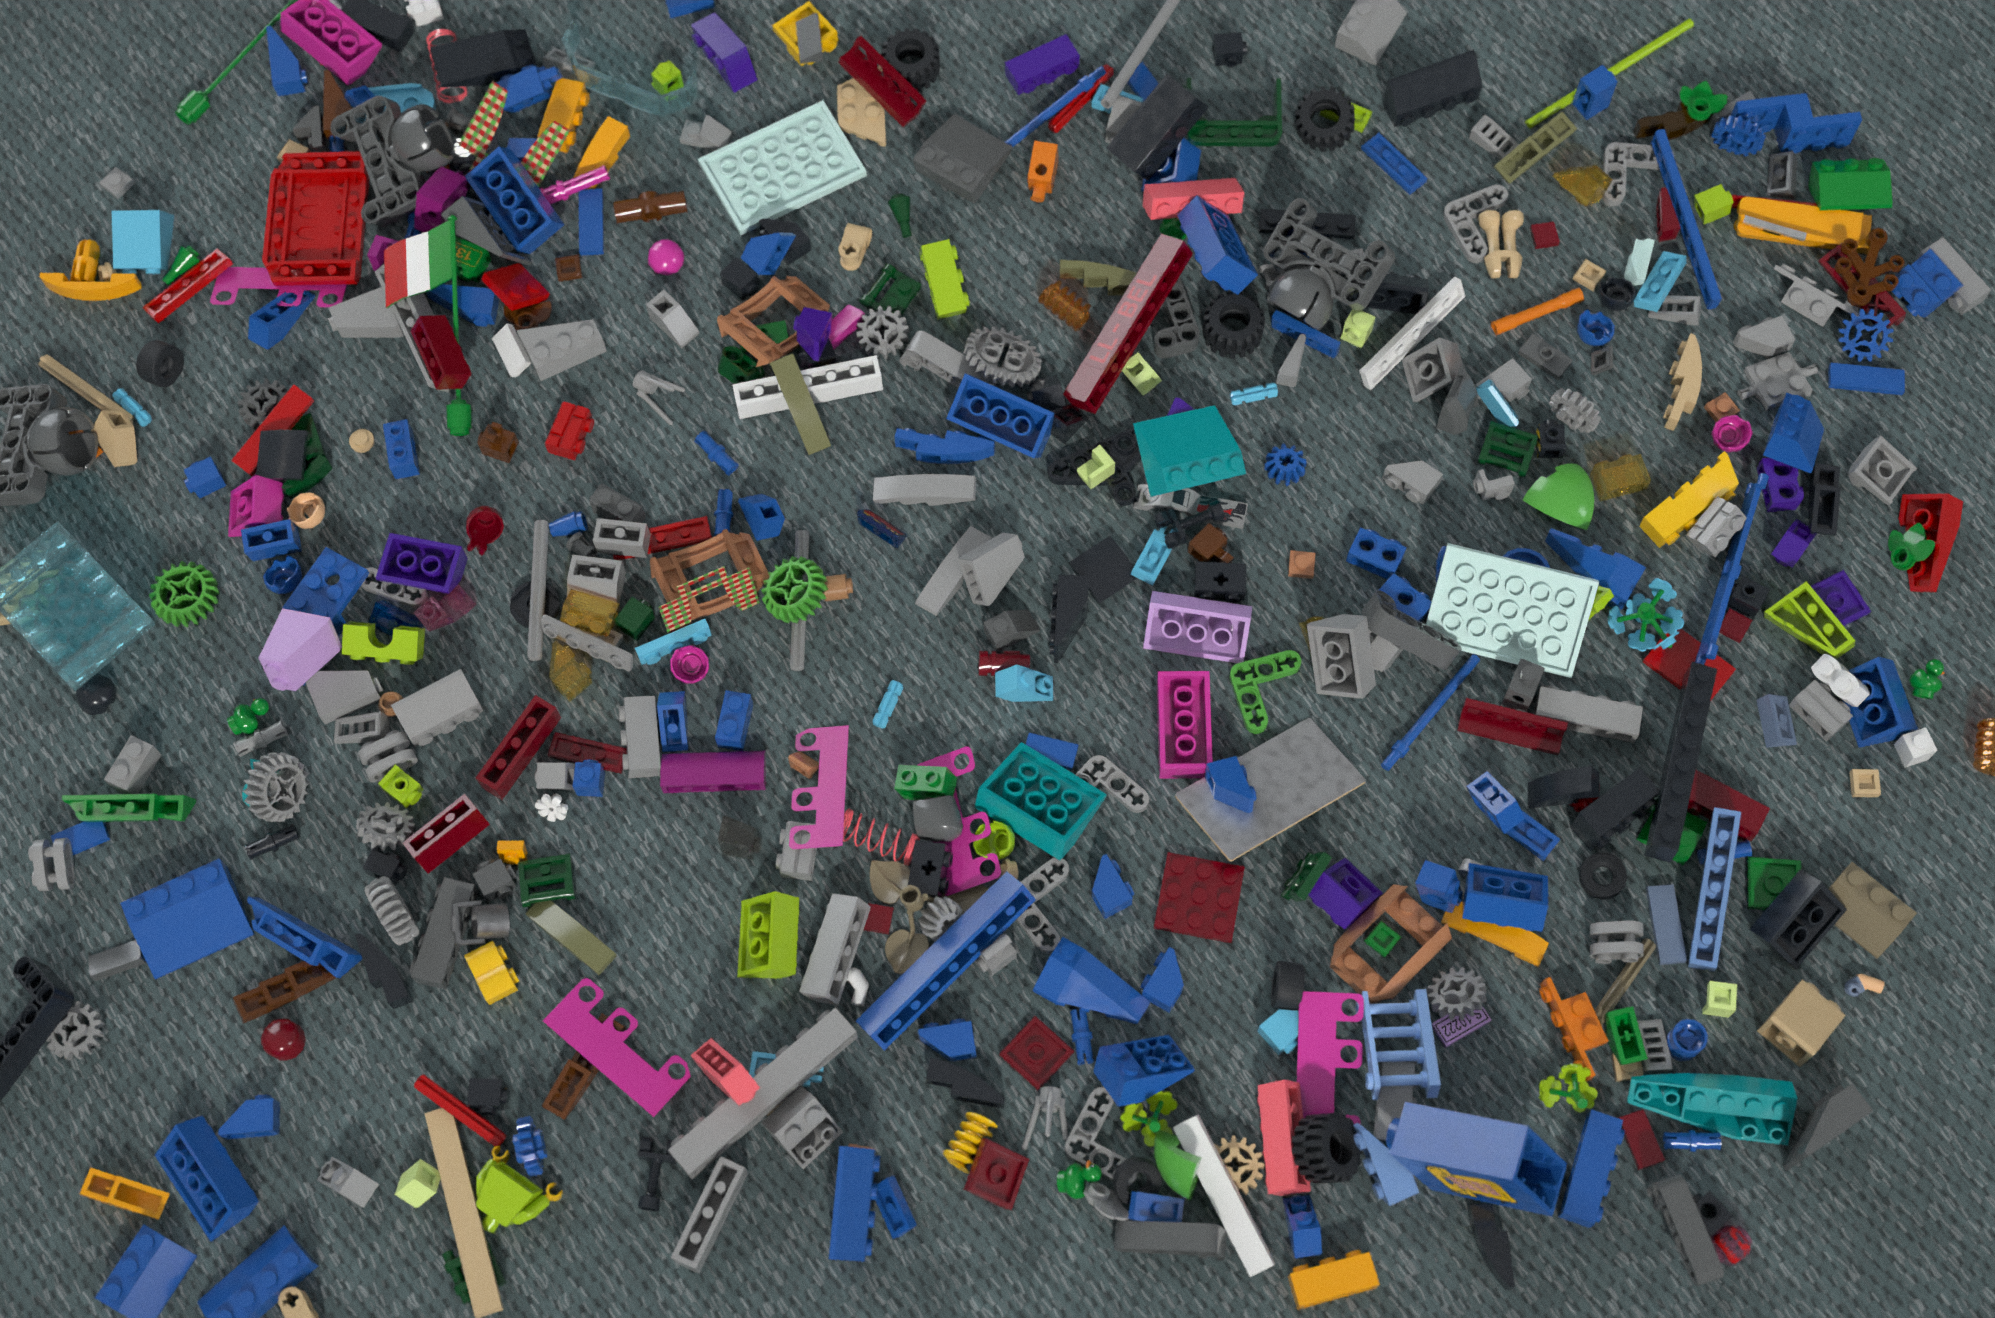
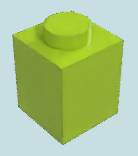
[1693,184,1733,224]

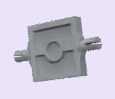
[1738,352,1818,411]

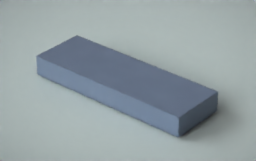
[1646,884,1687,965]

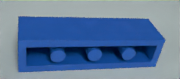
[1558,1109,1625,1228]

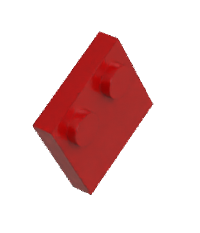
[481,263,550,311]

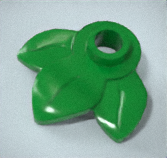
[1679,81,1727,121]
[1888,523,1935,571]

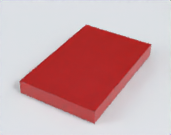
[1643,629,1736,700]

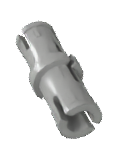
[233,721,288,757]

